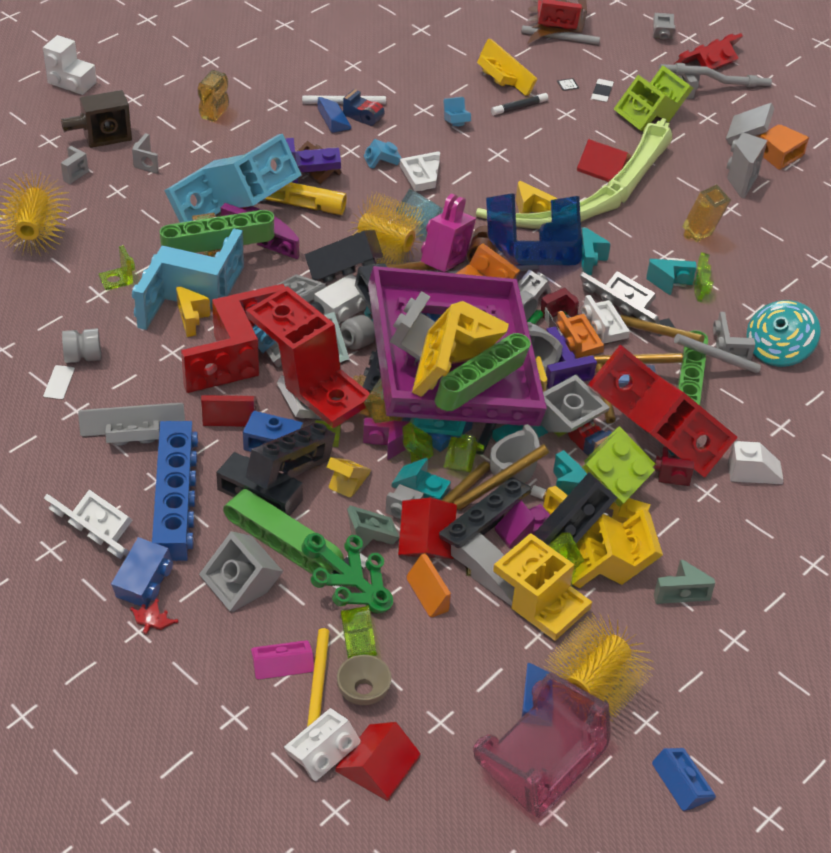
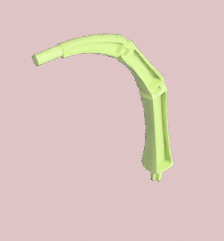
[476,118,672,229]

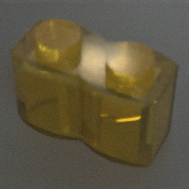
[198,70,229,122]

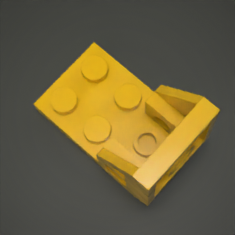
[412,301,509,397]

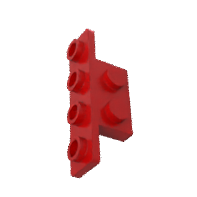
[674,33,743,70]

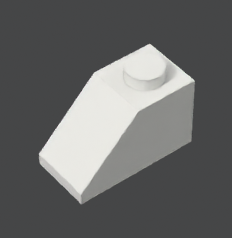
[728,441,784,484]

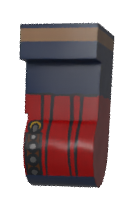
[343,89,385,126]
[568,420,612,456]

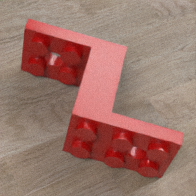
[181,283,285,393]
[246,286,374,429]
[588,345,738,478]

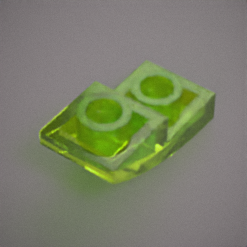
[694,252,714,302]
[341,606,377,659]

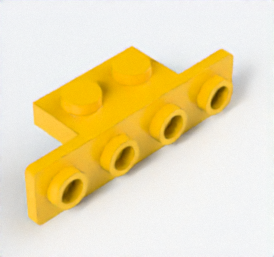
[477,39,537,96]

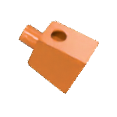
[756,124,809,170]

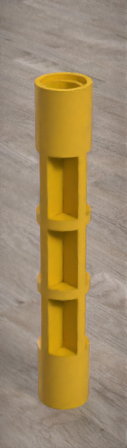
[265,182,347,215]

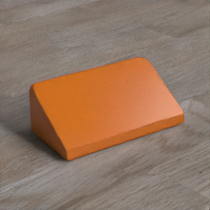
[406,553,451,617]

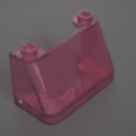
[473,672,611,818]

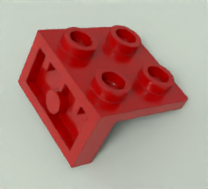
[537,0,582,29]

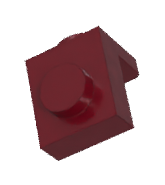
[541,287,579,319]
[654,447,694,486]

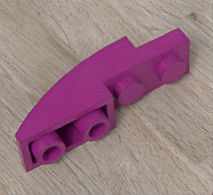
[220,203,299,259]

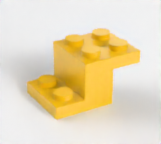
[565,509,663,588]
[493,533,592,641]

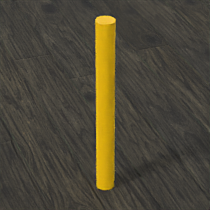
[307,628,330,727]

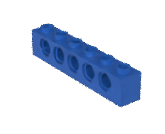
[152,421,198,561]

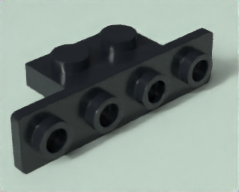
[439,477,532,548]

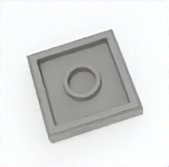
[726,103,775,144]

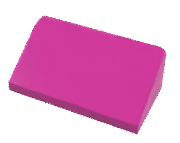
[251,640,314,679]

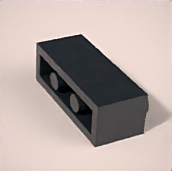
[304,230,384,284]
[216,452,303,516]
[534,472,618,557]

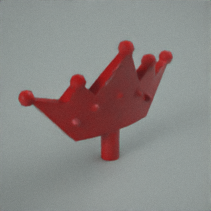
[130,599,178,634]

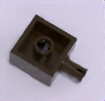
[61,90,132,148]

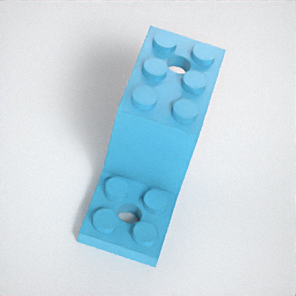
[164,134,301,223]
[132,229,244,330]

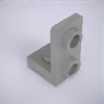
[713,312,755,361]

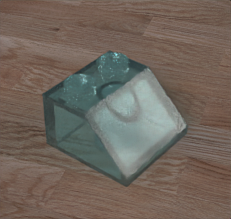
[396,188,443,237]

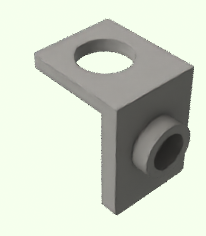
[132,133,159,173]

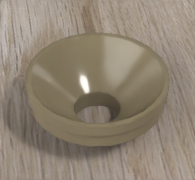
[337,655,391,705]

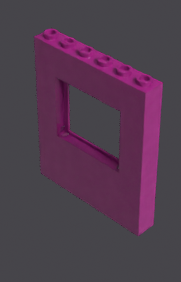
[368,266,547,426]

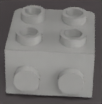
[390,291,435,360]

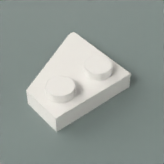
[400,151,440,192]

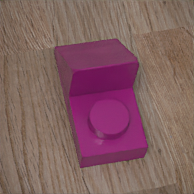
[363,418,416,460]
[495,501,550,549]

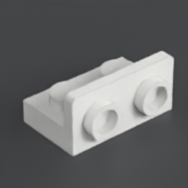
[284,708,361,781]

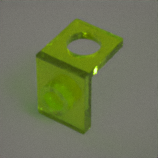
[99,245,135,290]

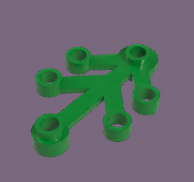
[301,533,393,614]

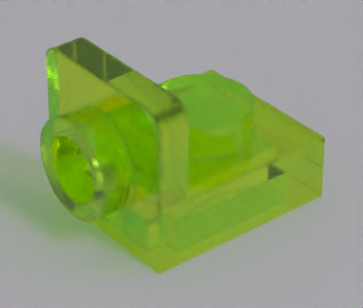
[402,422,434,463]
[444,434,484,473]
[548,533,584,574]

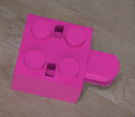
[421,194,476,272]

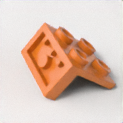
[456,243,520,279]

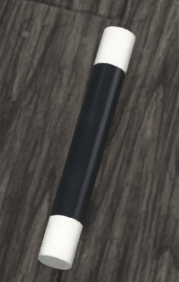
[491,93,548,116]

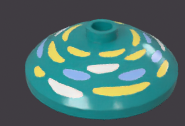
[746,300,821,367]

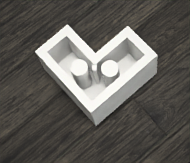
[43,35,97,95]

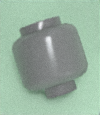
[340,315,376,350]

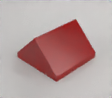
[577,139,631,182]
[201,395,256,427]
[398,498,457,559]
[336,722,421,802]

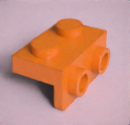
[555,311,604,359]

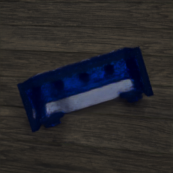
[486,193,582,266]

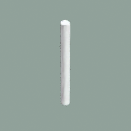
[302,96,386,105]

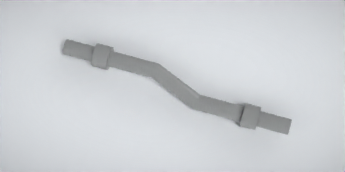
[659,63,772,88]

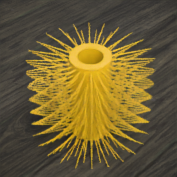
[0,170,70,256]
[349,191,425,265]
[544,613,655,723]

